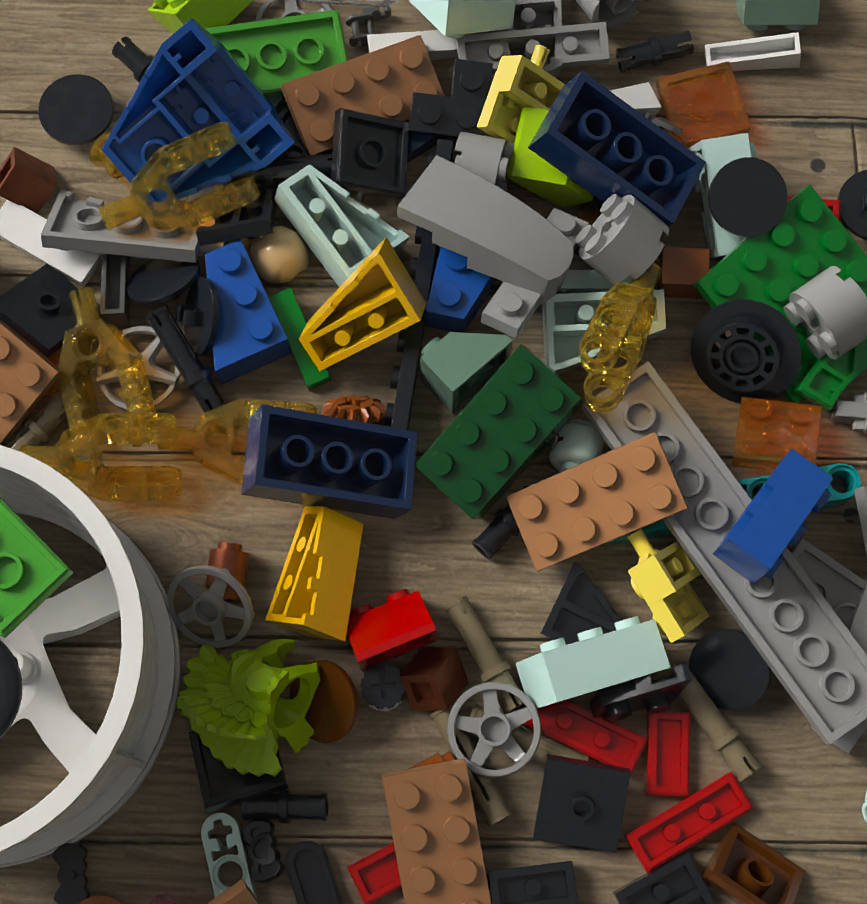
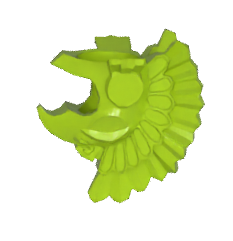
[177,639,321,777]

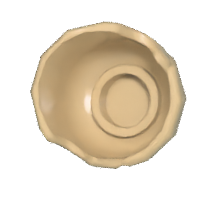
[249,226,310,283]

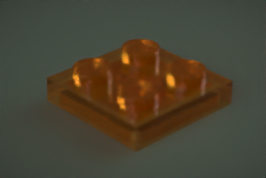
[656,61,751,148]
[732,397,822,472]

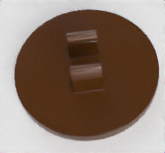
[289,660,358,743]

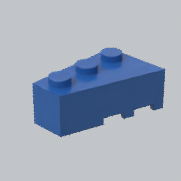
[205,239,292,385]
[425,247,497,333]
[713,449,833,584]

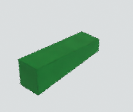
[269,288,331,391]

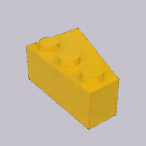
[299,237,426,372]
[265,506,364,642]

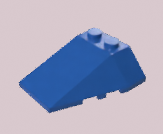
[101,18,295,209]

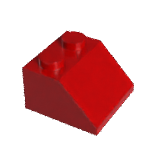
[347,589,437,672]

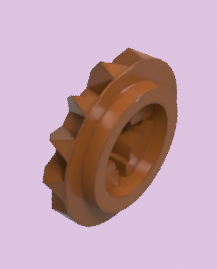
[322,395,385,424]

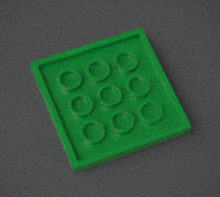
[693,185,867,404]

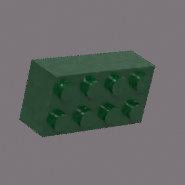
[415,344,587,519]

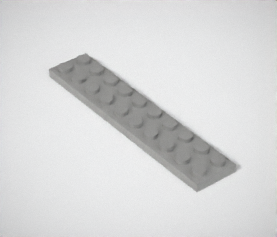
[582,361,867,745]

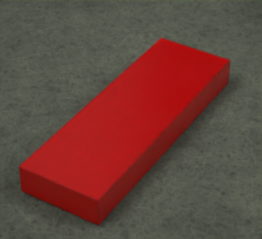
[522,699,648,777]
[624,772,754,873]

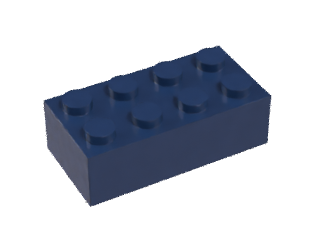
[528,71,706,227]
[241,404,417,519]

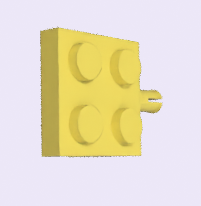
[477,45,565,143]
[627,529,709,643]

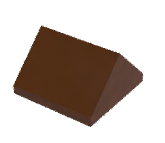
[700,822,805,904]

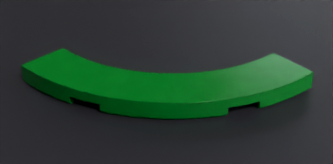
[793,339,867,411]

